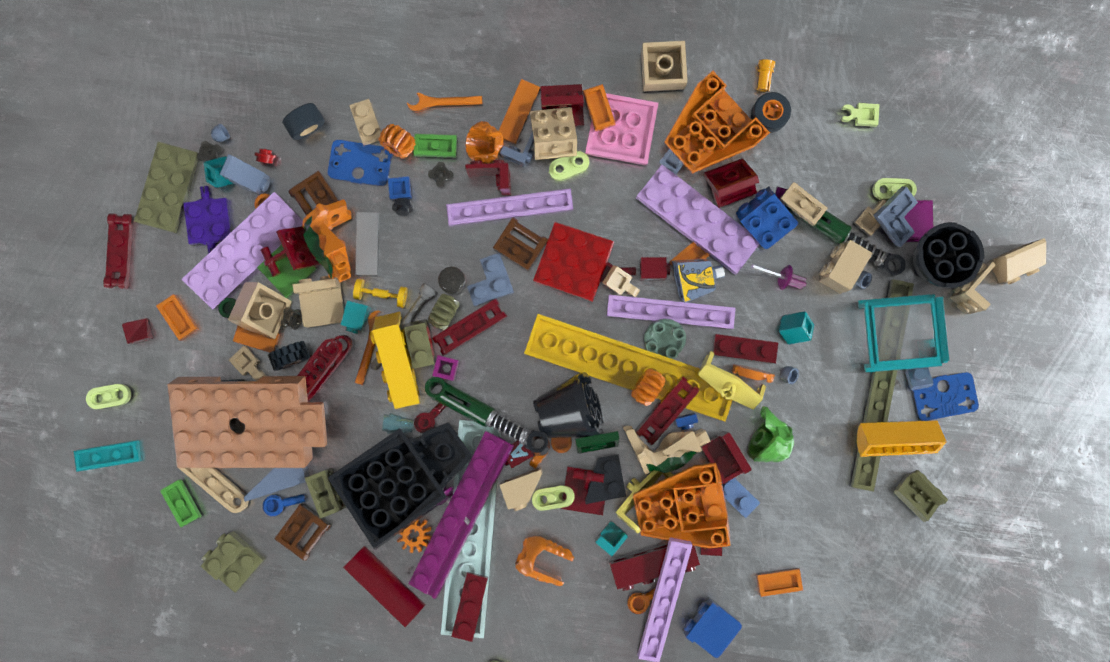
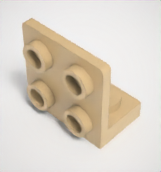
[530,107,577,160]

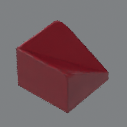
[122,318,153,344]

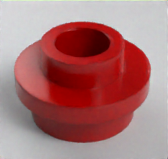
[254,148,276,163]

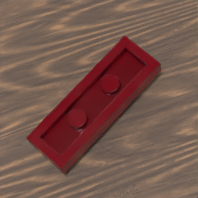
[712,334,779,364]
[451,572,488,642]

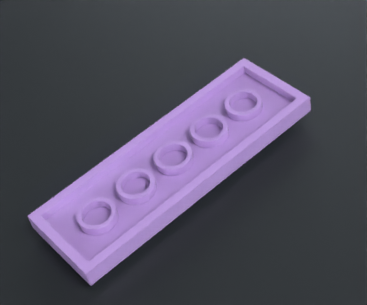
[636,165,760,275]
[181,192,303,310]

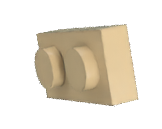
[349,99,381,146]
[779,182,828,226]

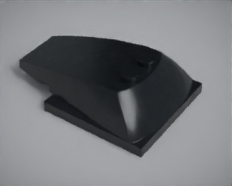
[327,422,473,550]

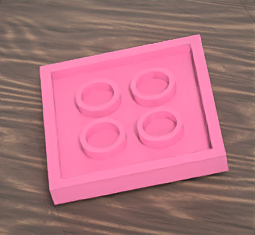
[585,93,658,166]

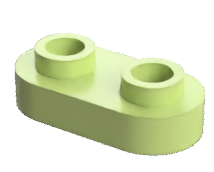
[549,151,589,181]
[872,178,917,201]
[86,384,131,409]
[532,486,574,511]

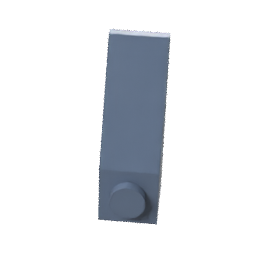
[220,154,270,195]
[244,466,310,502]

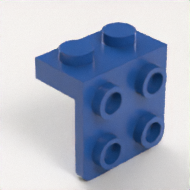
[736,186,798,249]
[683,598,742,658]

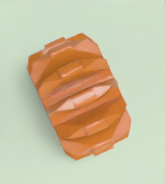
[378,124,416,158]
[632,368,665,406]
[397,519,433,553]

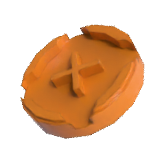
[732,364,775,383]

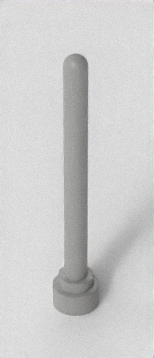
[371,283,437,370]

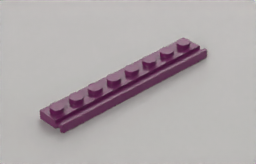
[408,431,514,599]

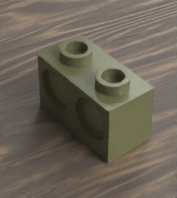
[305,468,346,518]

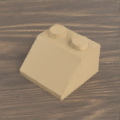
[989,238,1046,285]
[228,282,292,339]
[500,467,543,511]

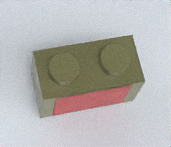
[404,319,436,369]

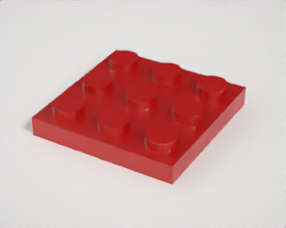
[533,222,614,302]

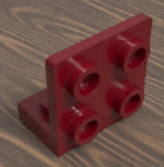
[465,160,511,196]

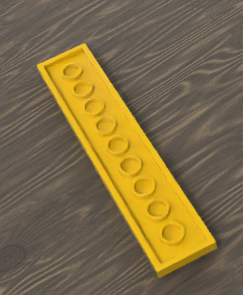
[524,314,733,422]

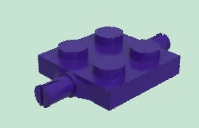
[183,186,232,254]

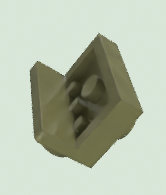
[893,470,948,522]

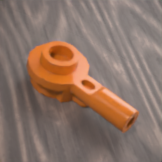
[627,588,656,614]

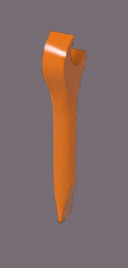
[407,93,482,113]
[355,310,381,385]

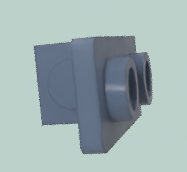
[500,131,534,167]

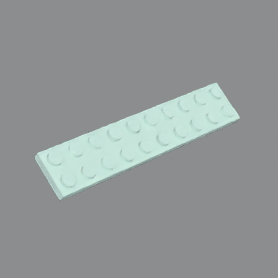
[441,420,501,638]

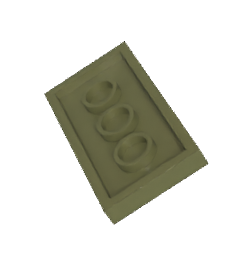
[134,142,200,234]

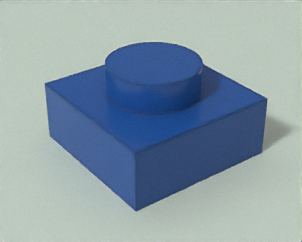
[388,176,412,201]
[674,413,698,430]

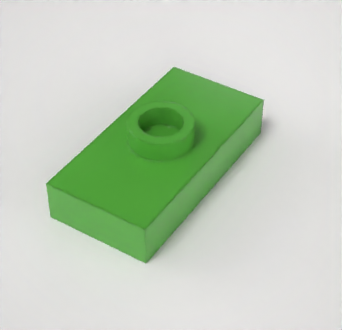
[414,134,457,158]
[160,479,202,528]

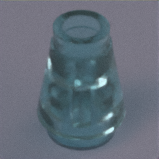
[382,413,414,434]

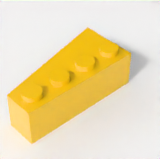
[370,311,420,409]

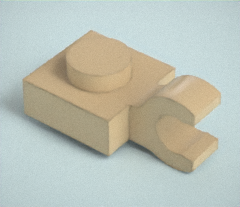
[853,199,887,237]
[603,265,640,297]
[229,346,266,381]

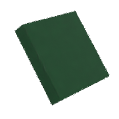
[575,431,620,454]

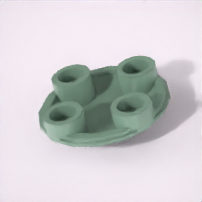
[644,319,686,359]

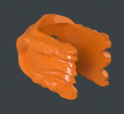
[515,536,574,586]

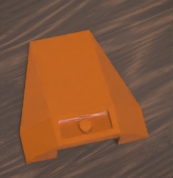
[664,71,770,174]
[633,463,731,548]

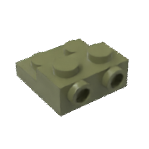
[200,531,265,593]

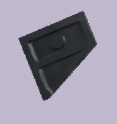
[585,454,626,504]

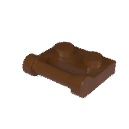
[288,170,339,216]
[493,217,548,271]
[274,503,332,561]

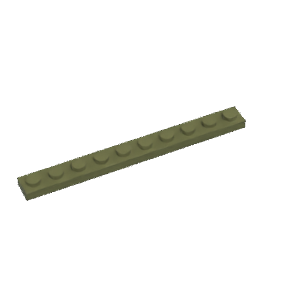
[851,279,914,492]

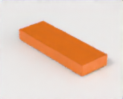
[499,79,541,145]

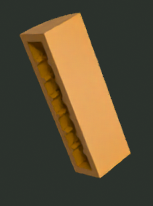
[857,420,947,457]

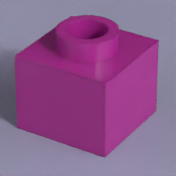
[432,355,459,381]

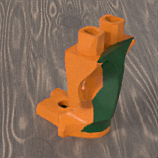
[302,199,352,282]

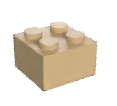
[641,41,687,92]
[819,240,873,294]

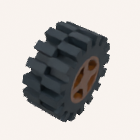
[268,341,310,371]

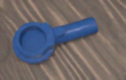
[263,494,306,516]

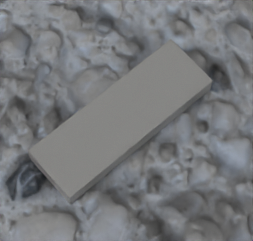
[355,212,379,276]

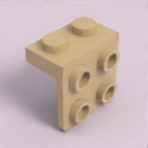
[950,262,996,314]
[293,276,344,328]

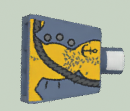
[672,259,725,303]

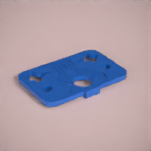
[328,140,392,186]
[912,372,979,421]

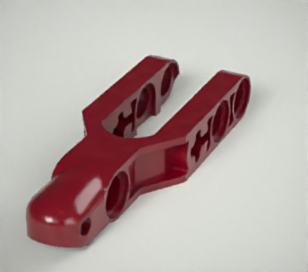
[297,335,353,402]

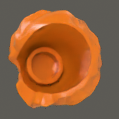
[465,121,503,164]

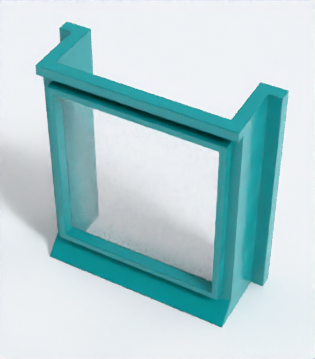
[858,294,950,372]

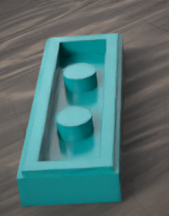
[73,440,142,472]

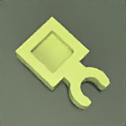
[841,103,880,127]

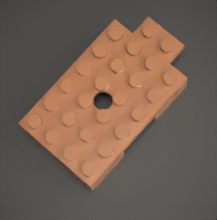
[167,376,327,468]

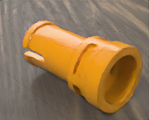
[757,59,776,92]

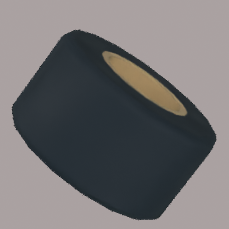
[282,103,325,140]

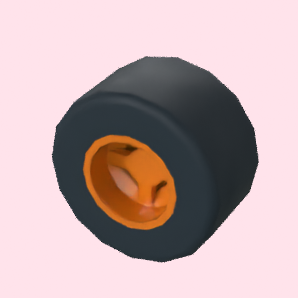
[751,92,792,133]

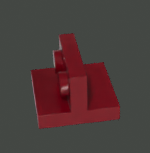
[541,84,584,128]
[704,158,759,208]
[700,431,752,484]

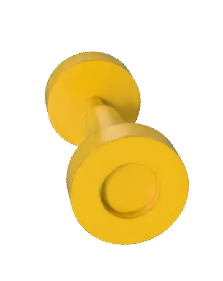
[353,278,408,308]

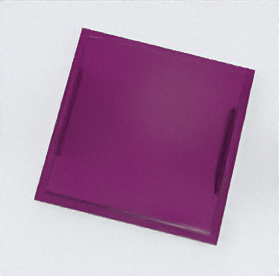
[891,200,934,242]

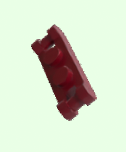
[103,213,133,289]
[432,299,508,356]
[635,376,700,446]

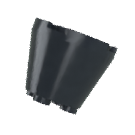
[913,222,985,288]
[533,372,604,438]

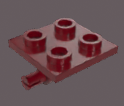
[260,227,321,277]
[561,466,605,516]

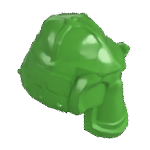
[747,406,794,462]

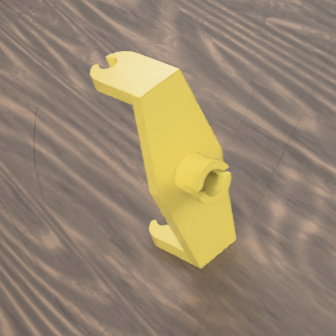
[698,351,766,410]
[616,471,673,533]

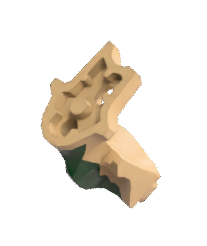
[623,425,711,475]

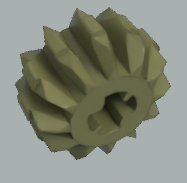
[428,294,460,331]

